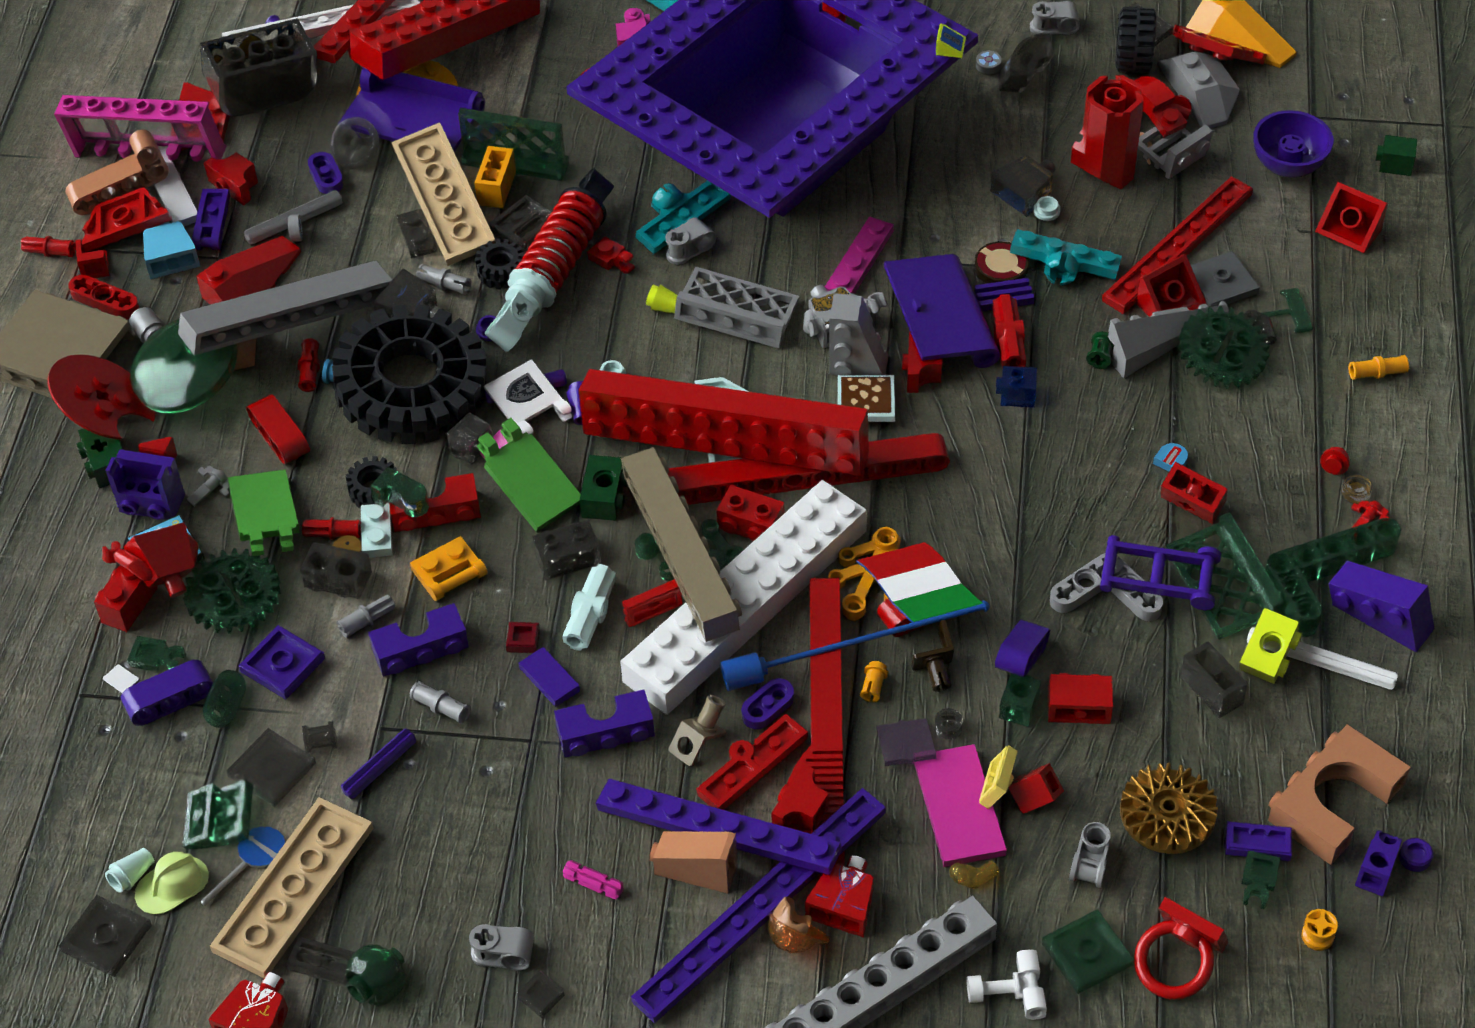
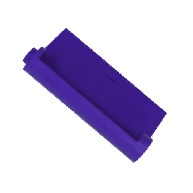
[338,67,485,152]
[884,254,1000,368]

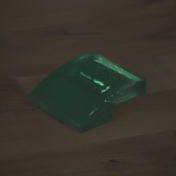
[182,779,253,849]

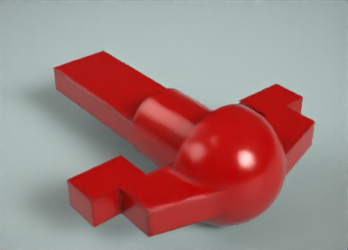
[1348,500,1390,539]

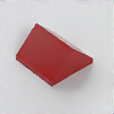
[1315,182,1388,253]
[1136,254,1207,317]

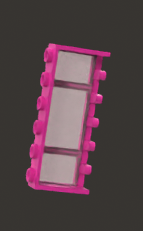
[54,95,227,162]

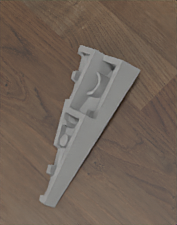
[1108,301,1229,378]

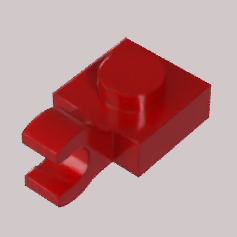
[587,236,635,274]

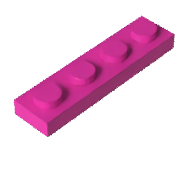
[825,216,894,294]

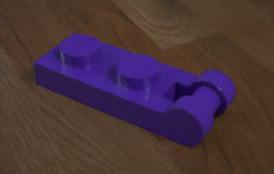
[192,189,231,250]

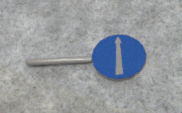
[201,826,285,905]

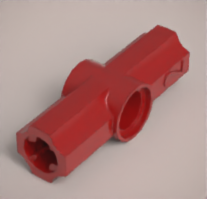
[992,294,1026,372]

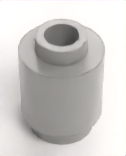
[129,307,167,347]

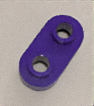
[308,152,344,194]
[741,678,794,729]

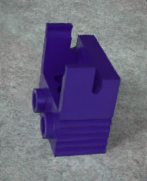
[105,449,185,520]

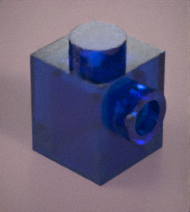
[995,366,1037,408]

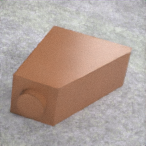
[650,831,737,894]

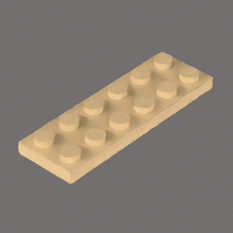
[391,122,496,266]
[210,797,374,978]

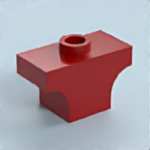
[204,152,258,206]
[902,332,942,393]
[771,764,829,832]

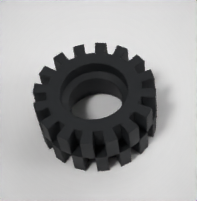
[475,239,524,289]
[346,456,400,508]

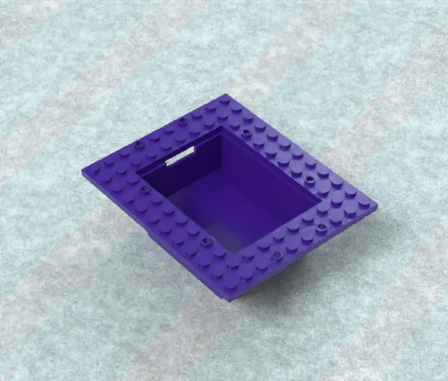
[566,0,978,218]

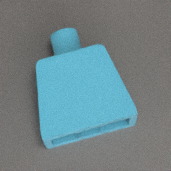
[143,221,200,279]

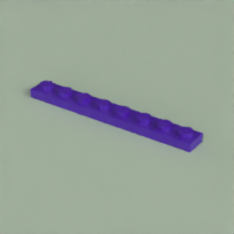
[596,779,842,875]

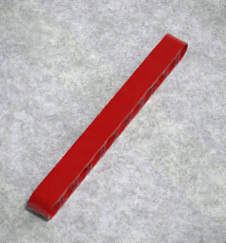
[667,433,950,505]

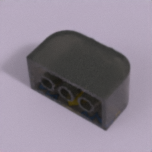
[200,18,317,116]

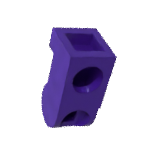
[1355,830,1403,897]

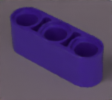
[995,619,1050,678]
[121,660,215,726]

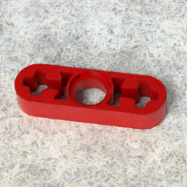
[68,275,140,320]

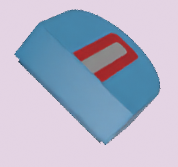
[1153,443,1188,471]

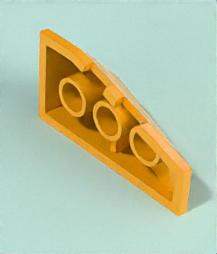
[1186,0,1297,68]

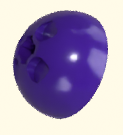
[1253,110,1334,178]

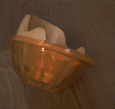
[768,896,830,954]

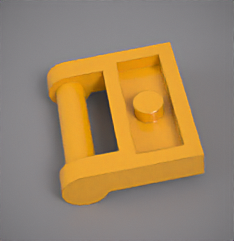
[410,536,488,601]

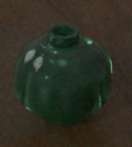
[345,944,406,1006]

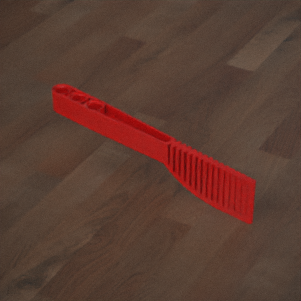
[780,578,845,866]

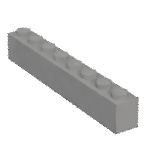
[178,261,393,355]

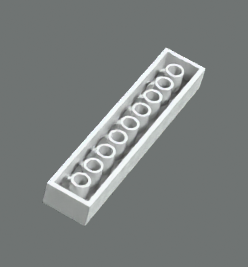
[620,480,867,715]

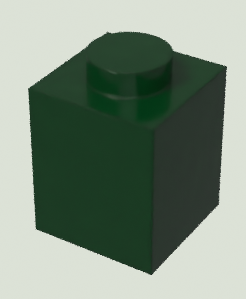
[1375,135,1417,176]

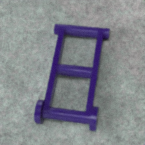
[1100,535,1222,610]

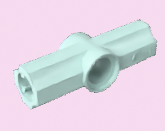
[562,564,617,651]

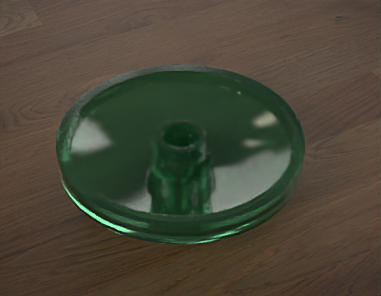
[130,319,238,413]

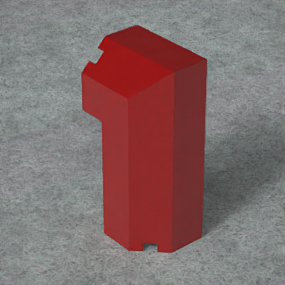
[1071,75,1144,189]

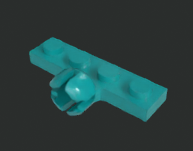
[635,180,731,254]
[1010,229,1122,286]

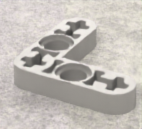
[1050,553,1163,621]

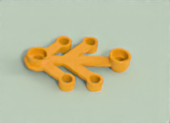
[828,527,901,621]

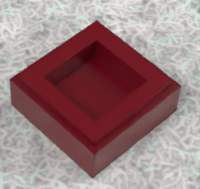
[506,622,540,653]

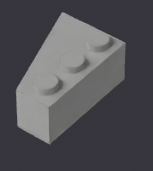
[829,293,889,376]

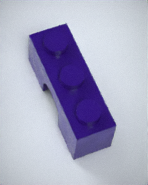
[368,603,469,677]
[554,689,655,758]

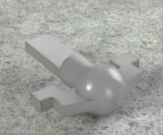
[187,466,230,507]

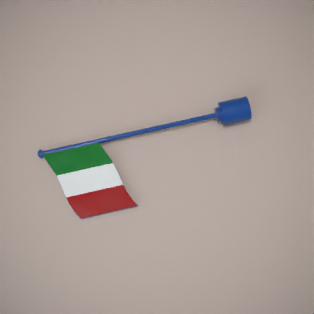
[720,542,990,691]

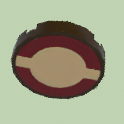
[974,241,1029,284]

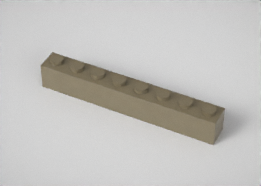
[621,447,742,642]

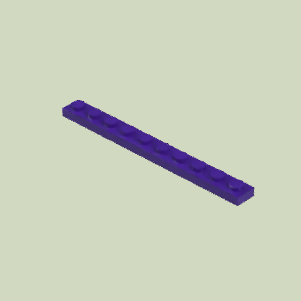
[631,788,886,1024]

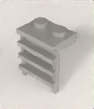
[1138,124,1213,179]

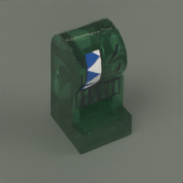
[370,467,429,517]

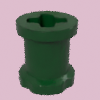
[1086,331,1114,369]

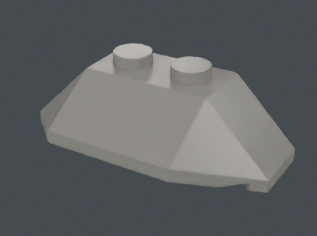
[1157,51,1240,129]

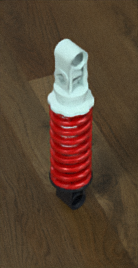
[485,168,614,352]

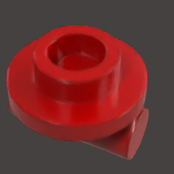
[1173,95,1192,119]

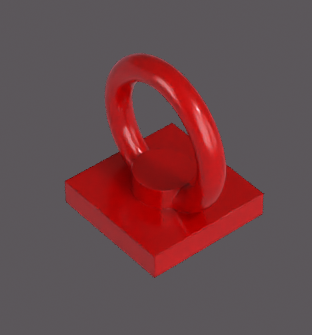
[1134,897,1228,1000]

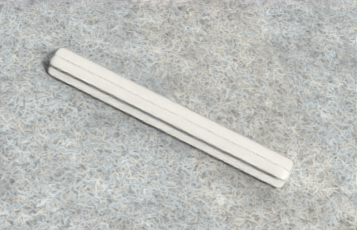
[1247,627,1398,690]

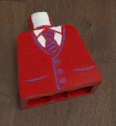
[805,856,874,937]

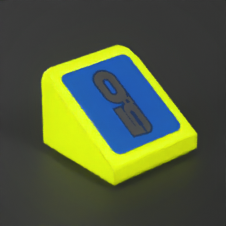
[936,24,966,58]

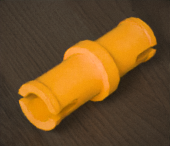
[1348,355,1409,380]

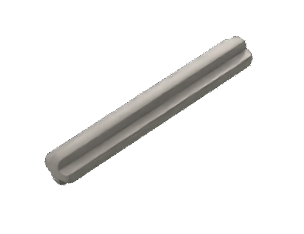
[244,190,343,245]

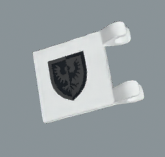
[484,359,572,434]

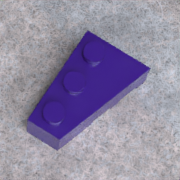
[1328,561,1435,652]

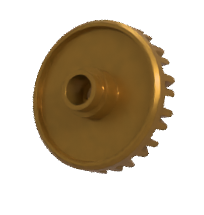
[1120,762,1218,854]

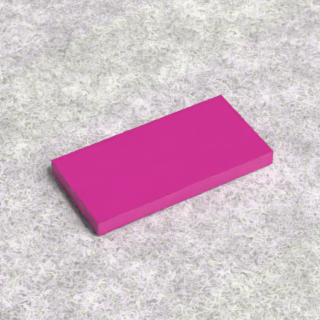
[913,744,1006,867]

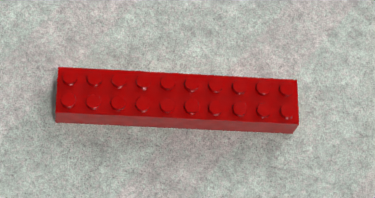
[579,369,869,476]

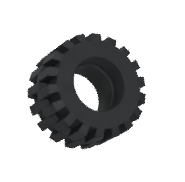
[1115,7,1157,73]

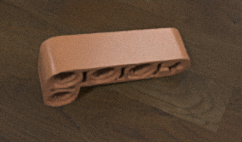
[65,130,169,215]

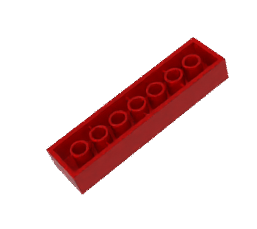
[350,0,540,80]

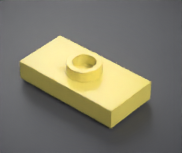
[979,745,1018,809]

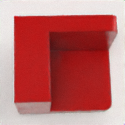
[75,239,110,278]
[1008,763,1064,813]

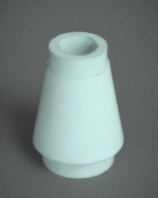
[105,848,154,892]

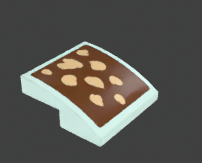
[838,375,895,422]

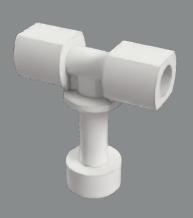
[966,950,1047,1020]

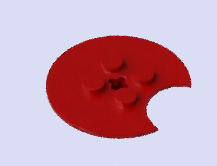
[47,355,155,439]

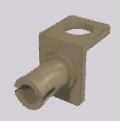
[669,695,726,766]

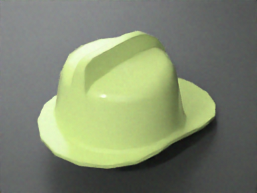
[135,852,209,915]

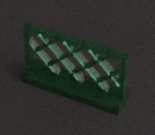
[458,108,569,181]
[1165,512,1285,640]

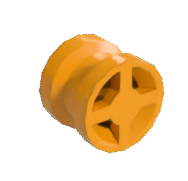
[1301,909,1338,951]

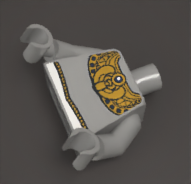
[803,285,888,349]

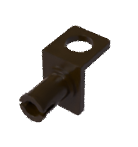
[911,620,954,692]

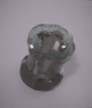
[302,721,338,753]

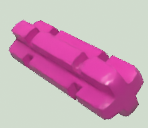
[563,860,624,899]

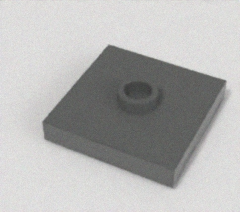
[1191,251,1260,307]

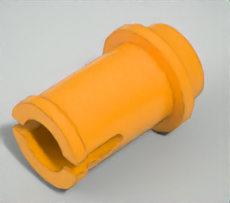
[860,661,888,702]

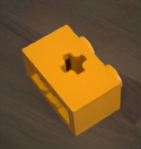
[474,146,516,208]

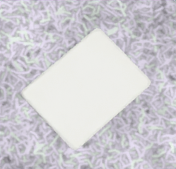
[103,664,139,693]

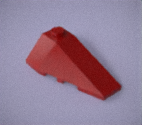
[196,236,301,305]

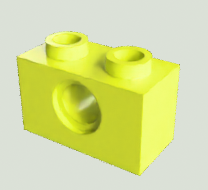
[1240,608,1302,684]

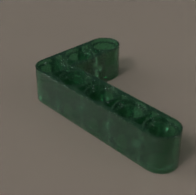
[1263,518,1401,637]

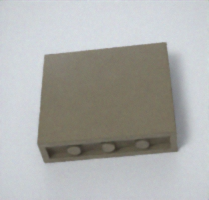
[0,290,134,398]

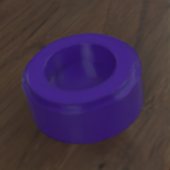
[1399,838,1433,872]

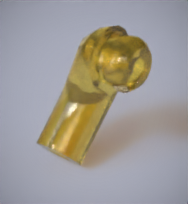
[949,860,999,889]

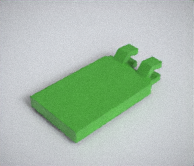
[477,418,581,532]
[228,469,299,556]

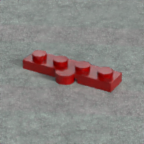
[696,714,808,810]

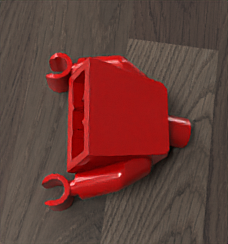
[102,522,199,598]

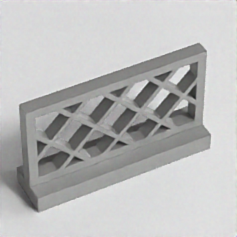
[674,267,799,348]

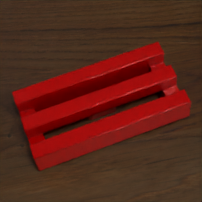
[622,579,683,627]

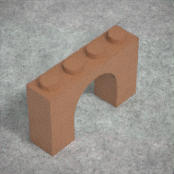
[1268,724,1410,865]

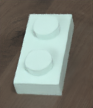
[361,503,393,558]

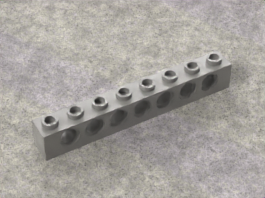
[765,895,997,1028]

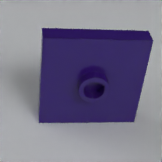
[238,625,325,700]

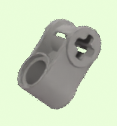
[1030,1,1080,36]
[665,218,717,265]
[1069,822,1111,888]
[469,924,534,971]

